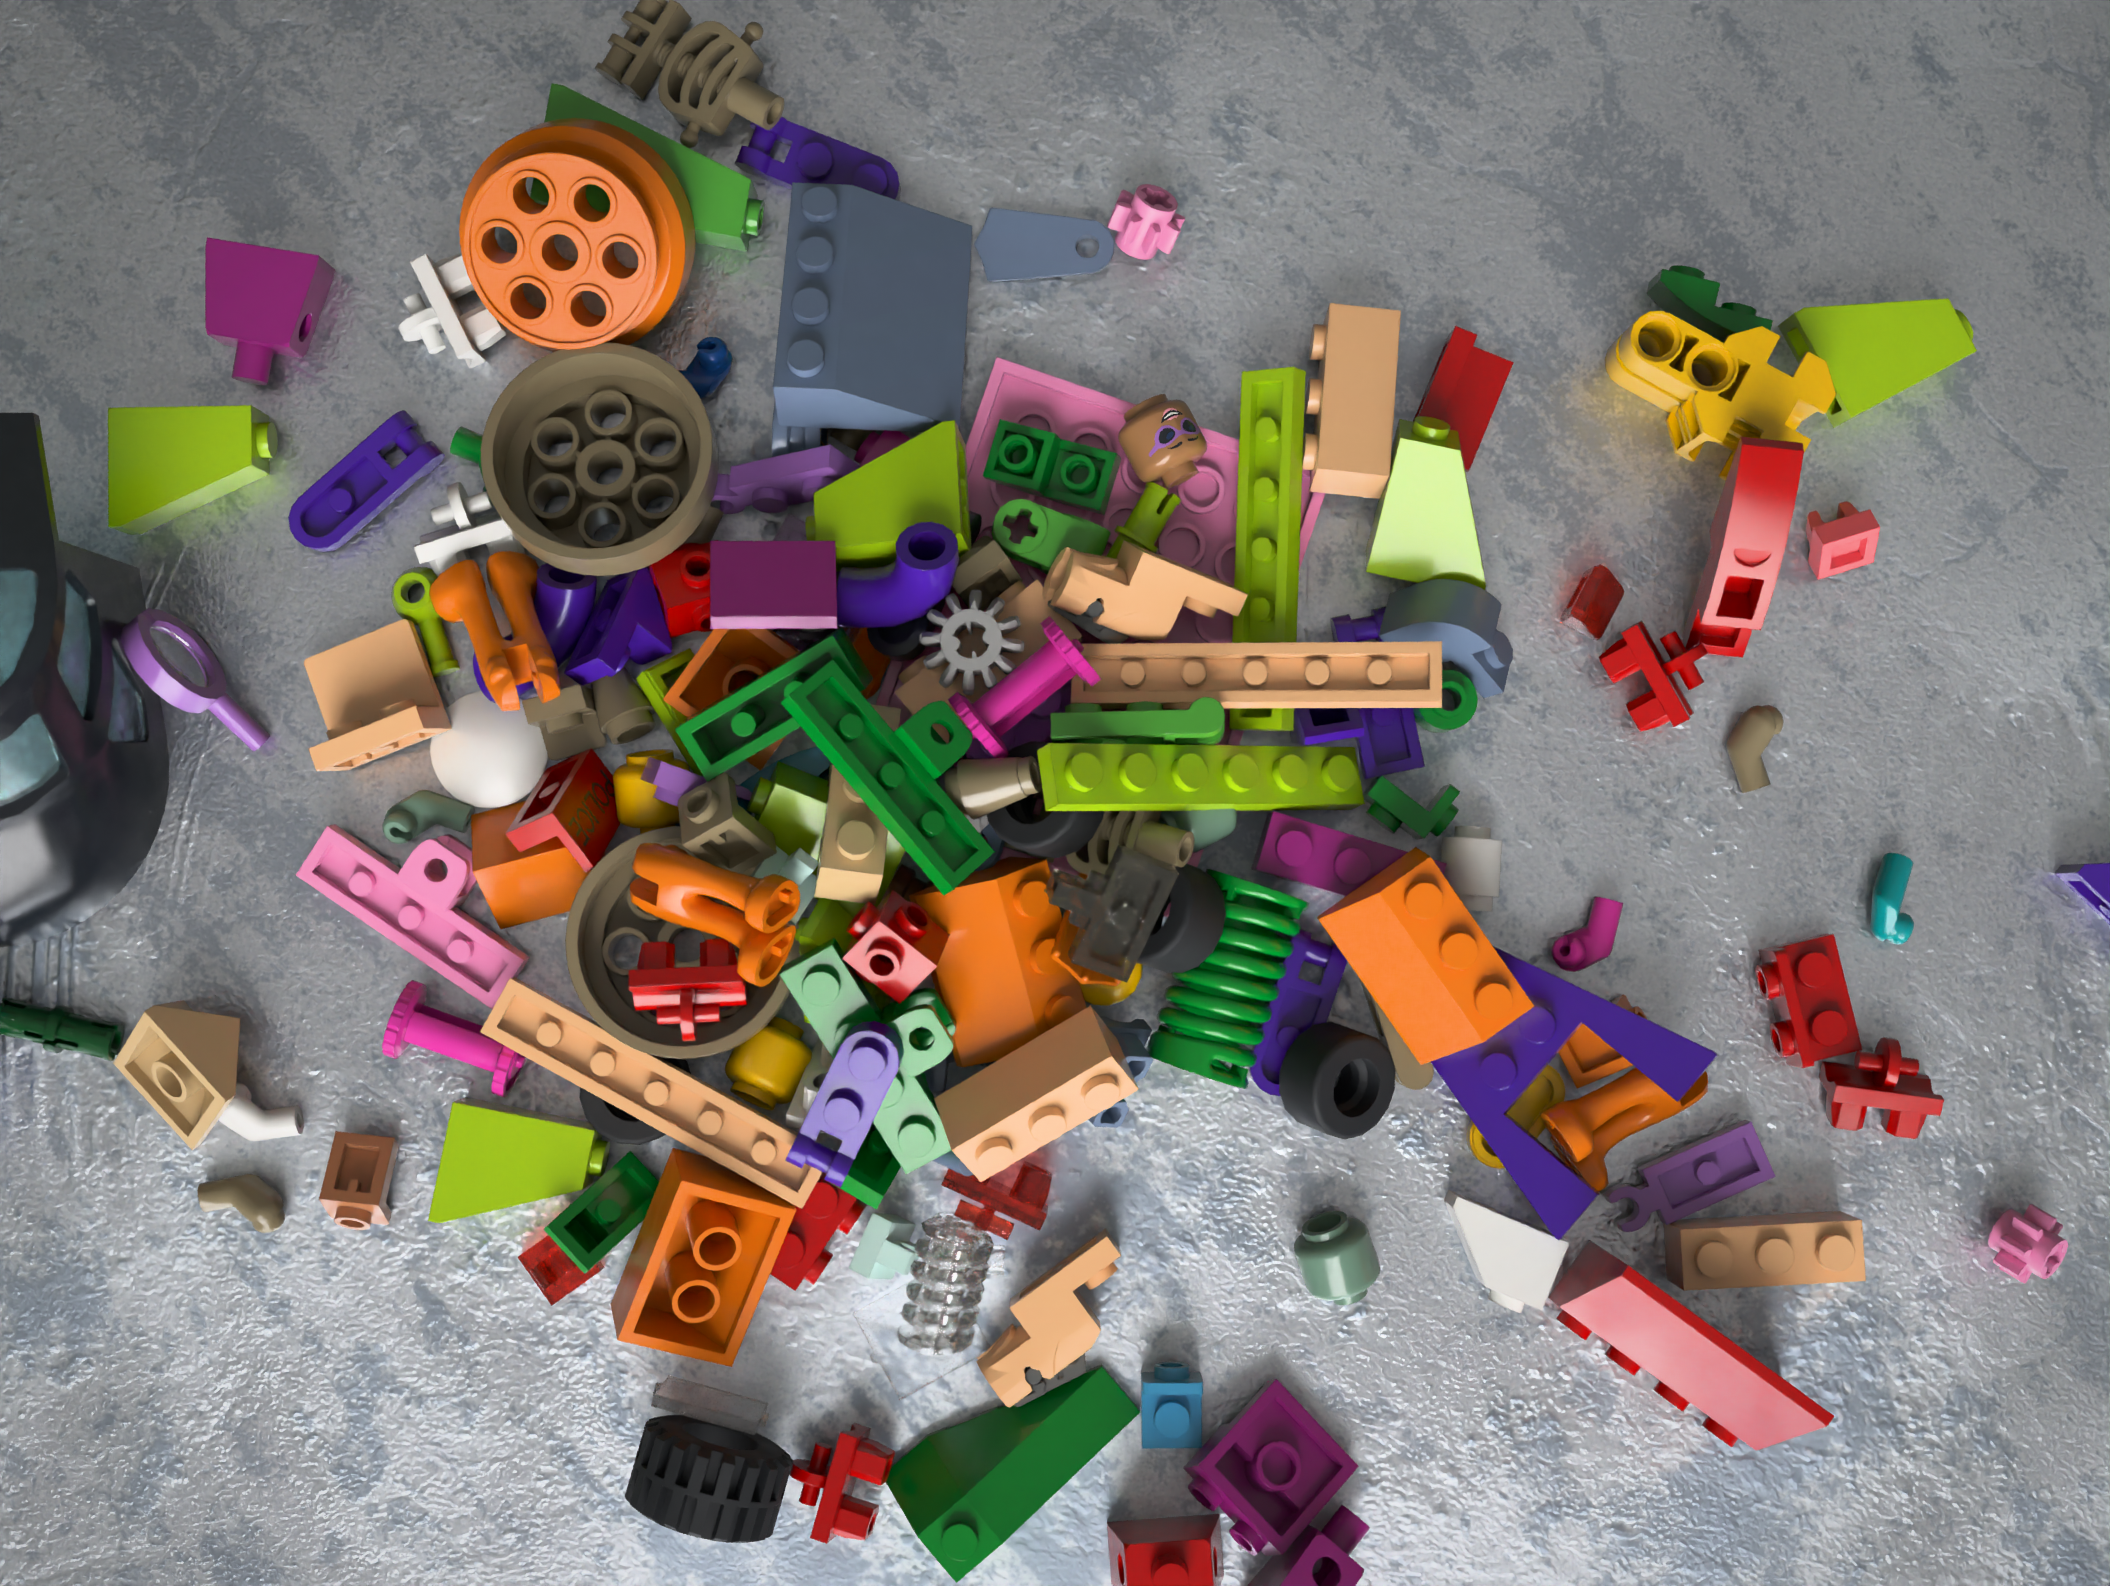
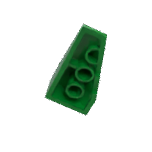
[886,1364,1140,1583]

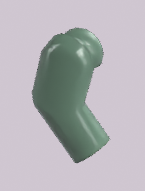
[382,790,475,844]

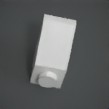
[1444,1189,1569,1313]

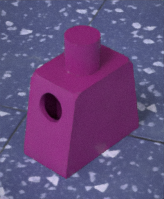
[205,237,335,385]
[1247,1505,1370,1586]

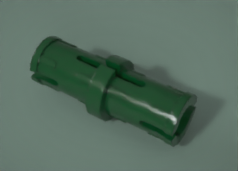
[0,997,125,1061]

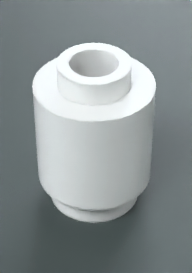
[1441,826,1502,912]

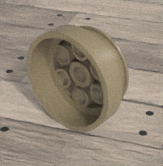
[481,342,719,576]
[565,826,800,1059]

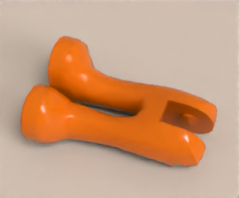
[429,551,561,711]
[630,843,800,987]
[1540,1067,1708,1192]

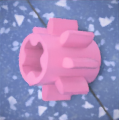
[1107,184,1185,260]
[1988,1204,2068,1284]

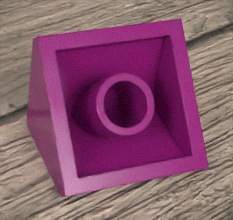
[710,541,837,629]

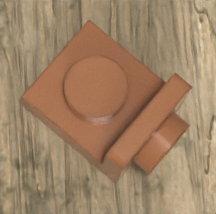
[319,1131,399,1230]

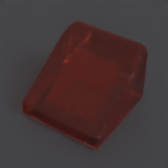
[1560,564,1624,640]

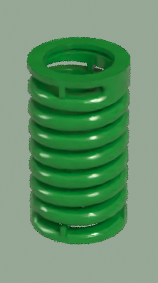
[1146,869,1309,1089]

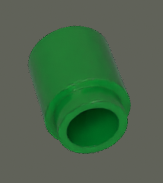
[1413,670,1478,733]

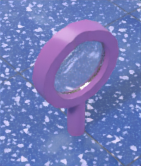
[121,608,270,751]

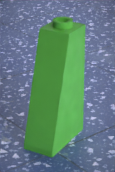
[530,83,765,252]

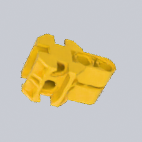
[1605,310,1836,481]

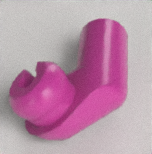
[1551,896,1623,972]

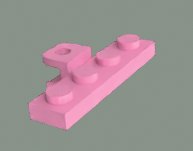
[296,824,530,1009]

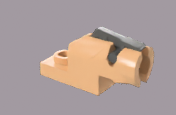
[1042,540,1248,644]
[976,1228,1121,1408]

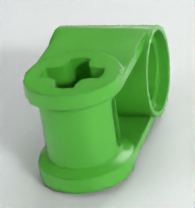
[991,499,1111,575]

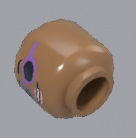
[1118,394,1207,489]

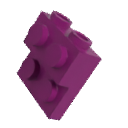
[1183,1379,1359,1556]

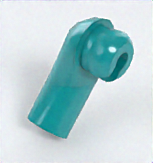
[1870,853,1914,945]

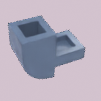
[1378,579,1513,699]

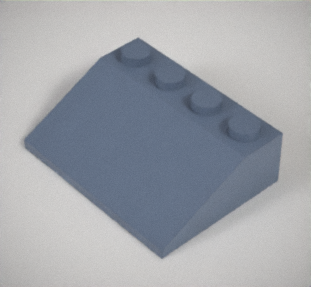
[773,182,972,432]

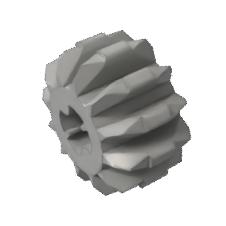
[919,590,1025,696]

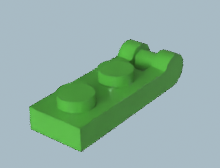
[1051,697,1225,745]

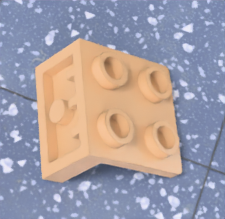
[304,619,452,771]

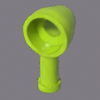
[391,567,460,677]

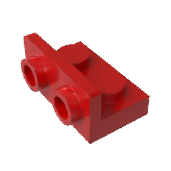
[1755,934,1863,1068]

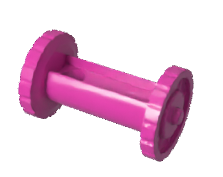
[948,615,1101,758]
[382,980,526,1097]

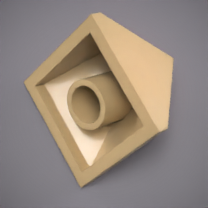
[113,1000,240,1150]

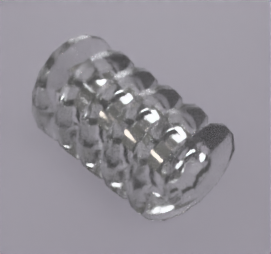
[897,1217,994,1355]

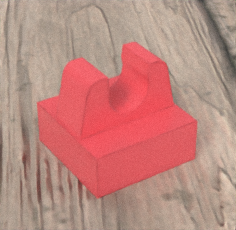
[1806,501,1880,580]

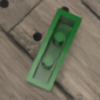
[675,627,873,782]

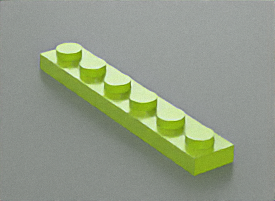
[1229,367,1306,731]
[1037,743,1365,811]

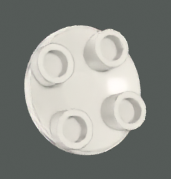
[430,691,550,809]

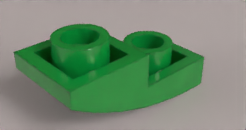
[1646,265,1773,343]
[983,419,1121,515]

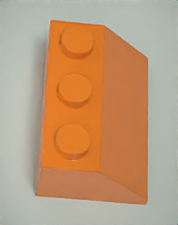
[1317,847,1534,1065]
[909,856,1086,1067]
[611,1148,796,1367]

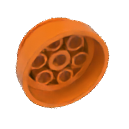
[459,118,695,352]

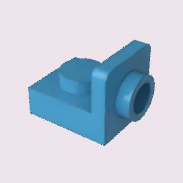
[1141,1362,1203,1449]

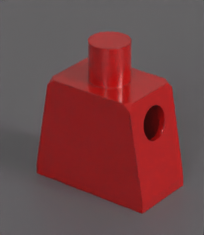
[1107,1514,1224,1586]

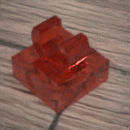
[518,1235,605,1306]

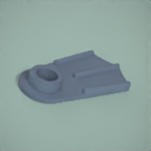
[974,208,1114,282]

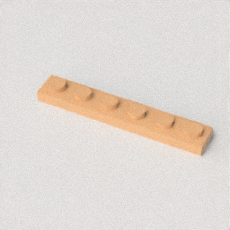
[1071,641,1442,709]
[480,977,822,1209]

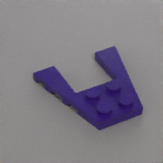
[1430,945,1718,1241]

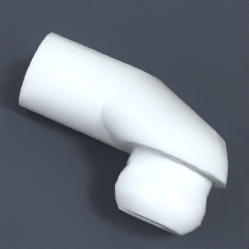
[218,1082,304,1141]

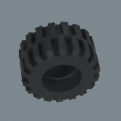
[625,1415,793,1543]

